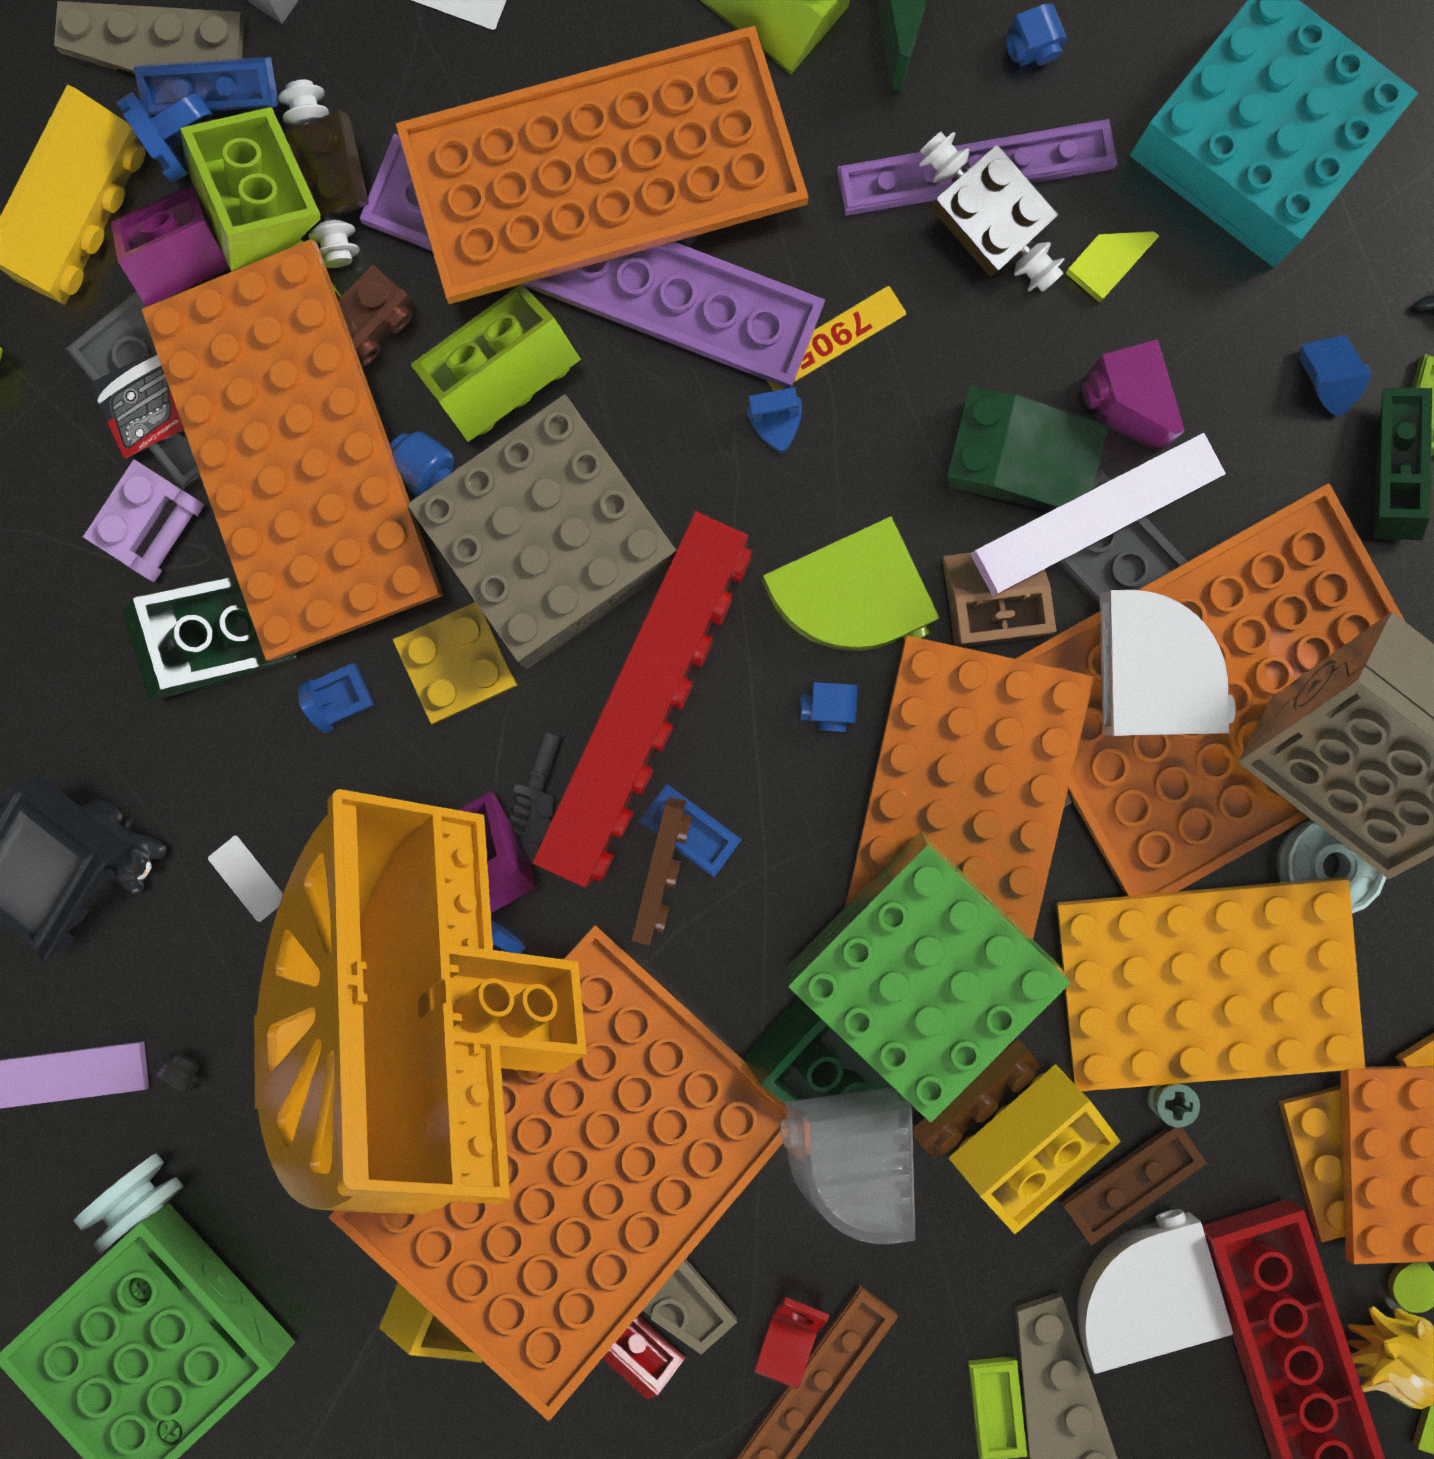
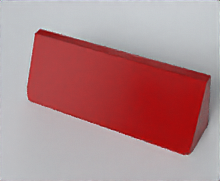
[602,1315,686,1399]

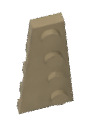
[54,1,245,73]
[642,1259,737,1354]
[1015,1292,1117,1459]

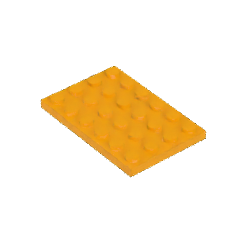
[1056,877,1365,1091]

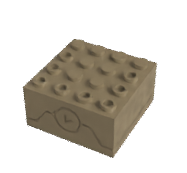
[407,394,677,670]
[1238,612,1434,879]

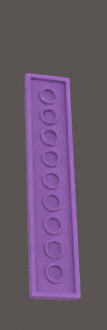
[360,134,825,388]

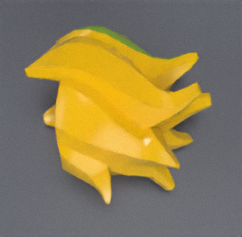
[1348,1306,1434,1409]

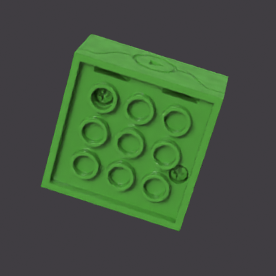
[788,831,1071,1123]
[0,1202,295,1459]

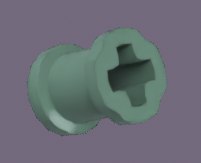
[1147,1083,1200,1128]

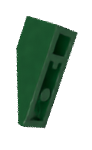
[1373,387,1432,540]

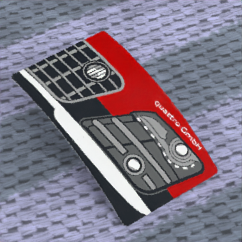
[91,352,184,458]

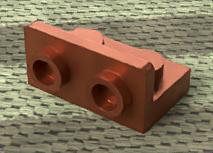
[338,264,416,367]

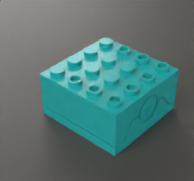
[1130,0,1418,268]

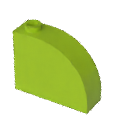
[762,516,939,651]

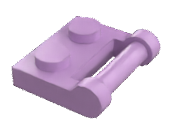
[83,460,205,582]

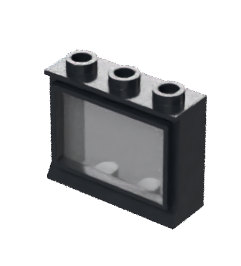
[0,775,130,963]

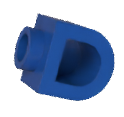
[1006,3,1068,67]
[799,682,858,732]

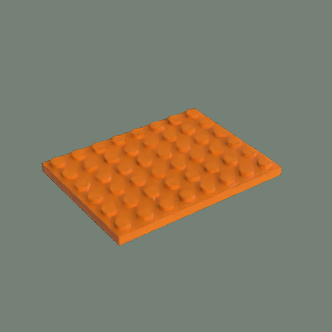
[1014,483,1405,896]
[328,925,804,1422]

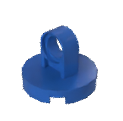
[116,92,213,184]

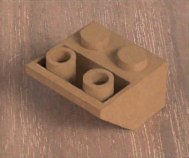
[942,553,1056,648]

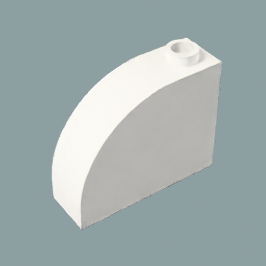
[1100,590,1235,736]
[1077,1209,1233,1374]

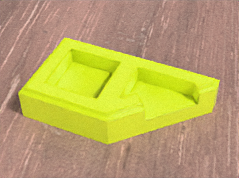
[1066,231,1159,303]

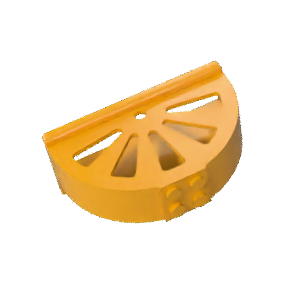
[254,789,587,1214]

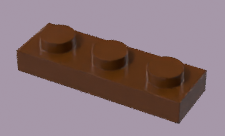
[632,796,692,946]
[910,1039,1040,1158]
[1060,1125,1207,1246]

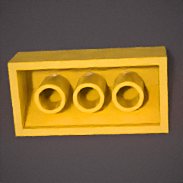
[0,85,146,305]

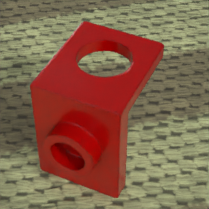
[754,1297,829,1389]

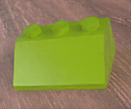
[700,0,850,75]
[180,107,320,272]
[410,285,581,442]

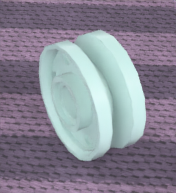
[1277,818,1387,914]
[73,1153,183,1255]

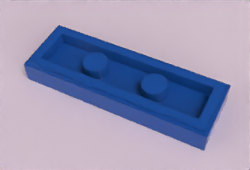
[133,57,279,115]

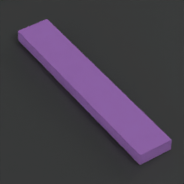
[837,119,1118,216]

